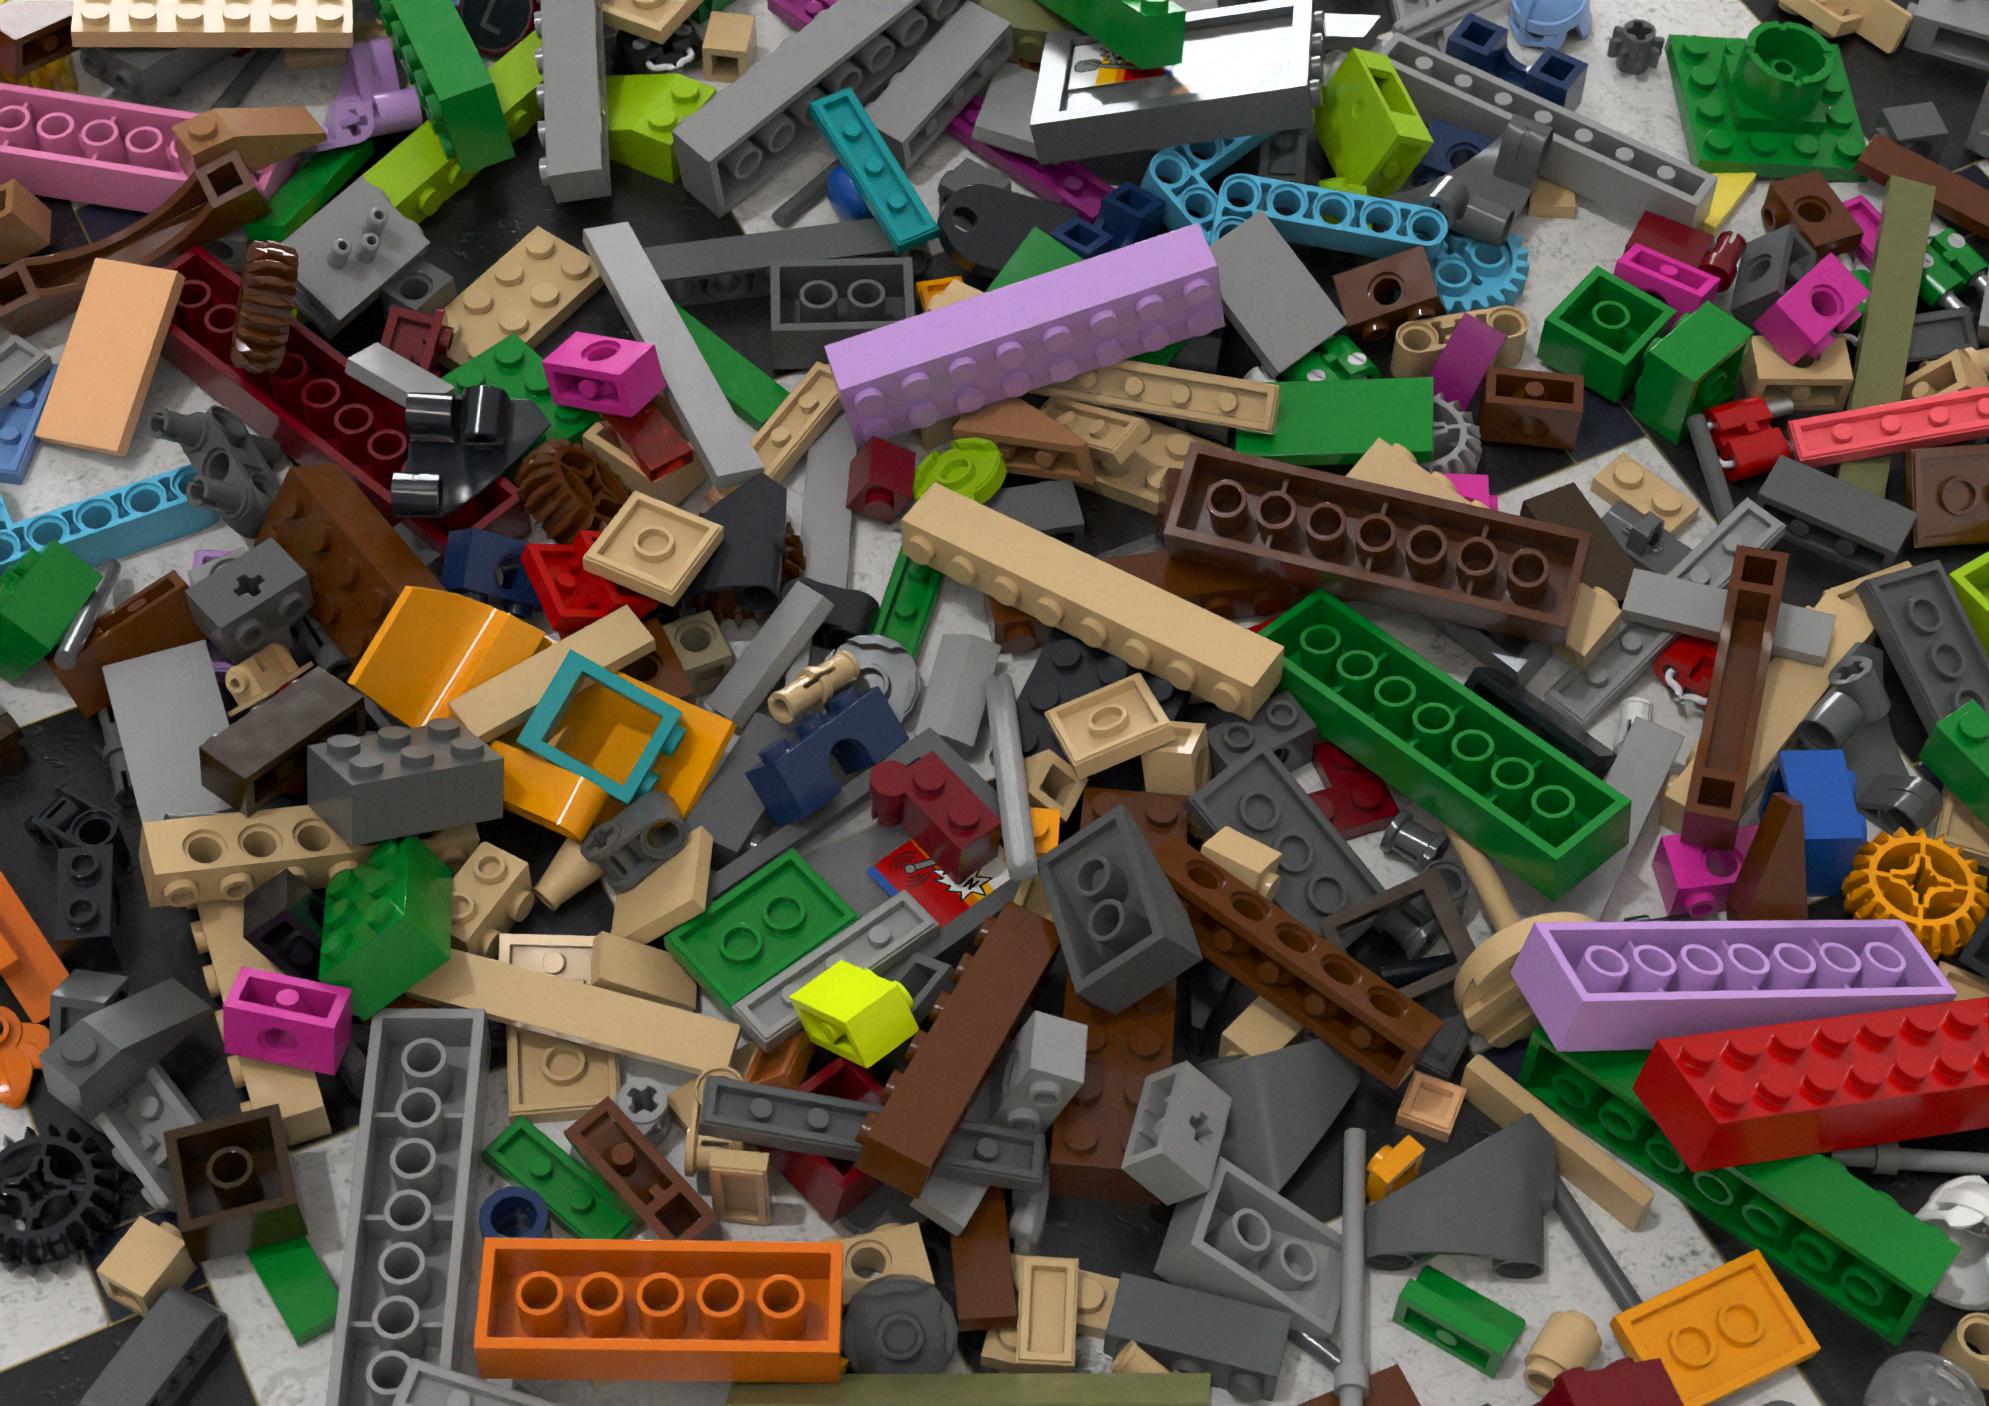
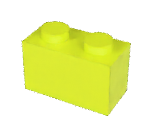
[789,960,919,1069]

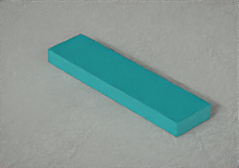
[809,87,939,254]

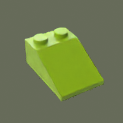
[606,73,717,184]

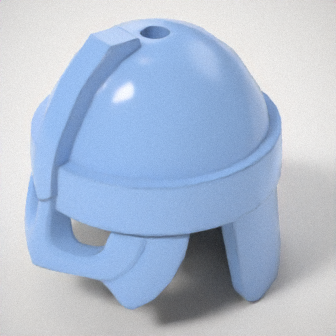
[1508,0,1592,50]

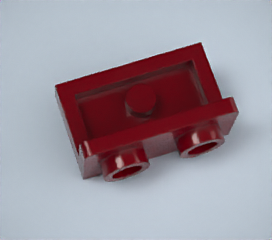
[380,305,454,378]

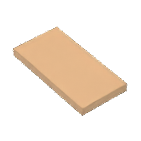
[35,257,186,457]

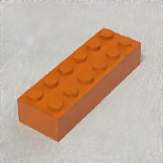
[473,1238,844,1383]

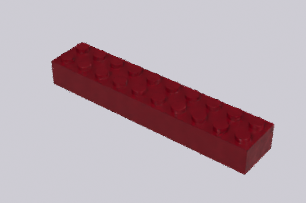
[160,244,532,563]

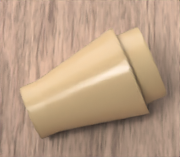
[532,835,605,911]

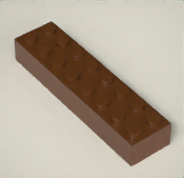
[1163,442,1592,648]
[1048,787,1190,1205]

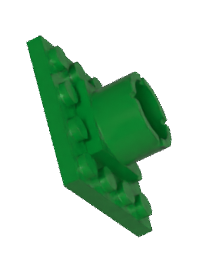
[1664,21,1869,182]

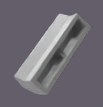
[914,634,1001,760]

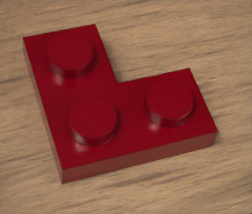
[1308,741,1400,841]

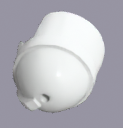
[1914,1175,1989,1311]

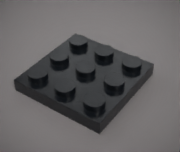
[989,628,1193,799]

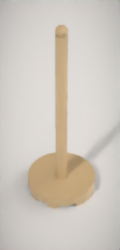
[1440,821,1597,1048]

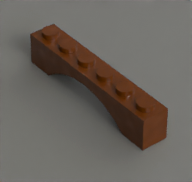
[0,149,272,338]
[1680,545,1789,852]

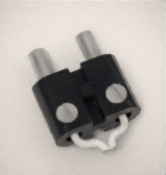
[615,18,704,75]

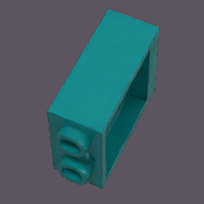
[516,649,687,808]

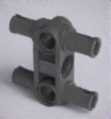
[146,405,281,539]

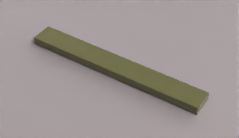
[1835,175,1936,498]

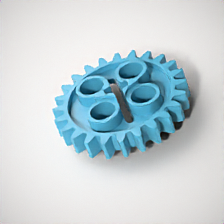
[1377,230,1530,316]

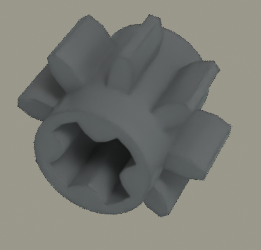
[1607,19,1665,75]

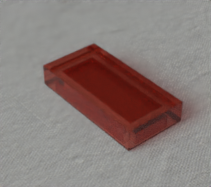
[597,401,693,482]

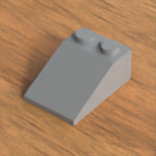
[1154,1156,1342,1340]

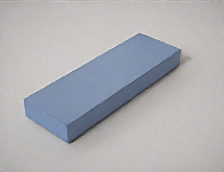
[0,363,59,485]

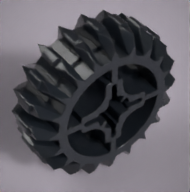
[0,1123,122,1278]

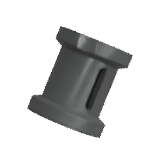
[1380,809,1450,873]

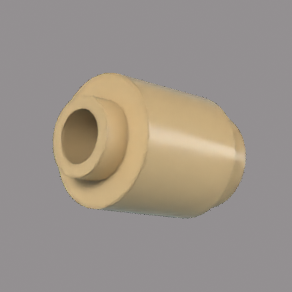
[1523,1310,1602,1397]

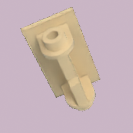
[225,642,314,718]

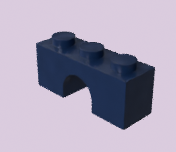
[1445,12,1588,112]
[1049,181,1166,260]
[745,686,909,827]

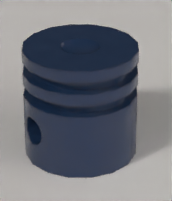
[479,1186,554,1243]

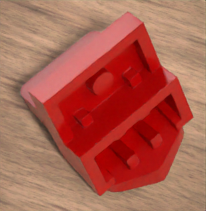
[520,530,660,640]

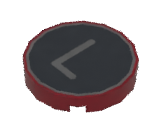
[458,0,541,57]

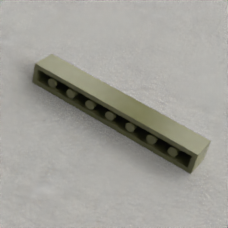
[725,1373,1212,1406]

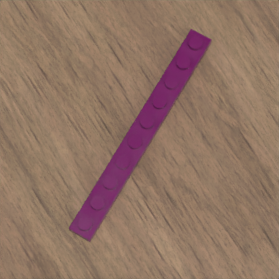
[767,0,1115,224]

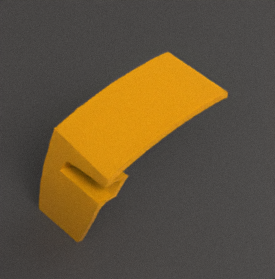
[347,586,737,842]

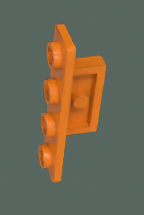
[0,871,69,1024]

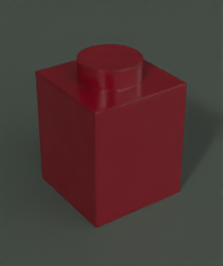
[846,436,916,524]

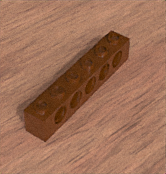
[1152,834,1445,1090]

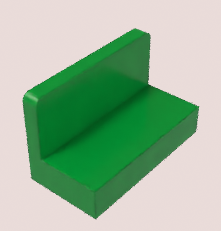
[1392,1265,1526,1380]

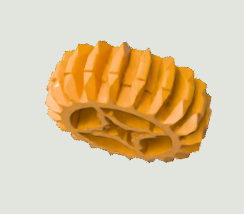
[1841,826,1989,961]

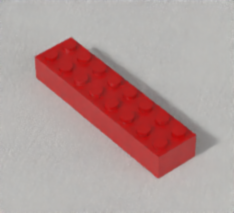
[1632,997,1989,1173]

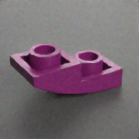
[1429,312,1508,412]

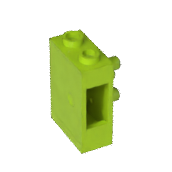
[1312,48,1434,199]

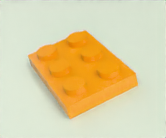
[1609,1249,1821,1406]

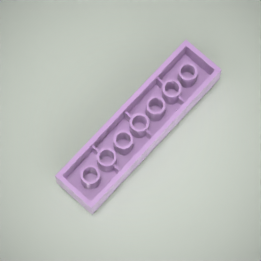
[824,223,1225,448]
[1510,919,1957,1052]

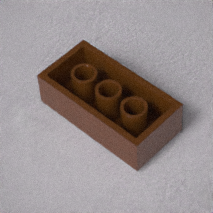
[253,463,448,668]

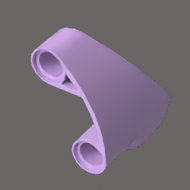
[299,36,423,153]

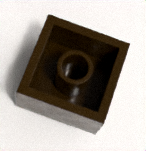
[163,1103,309,1264]

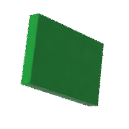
[663,848,861,1020]

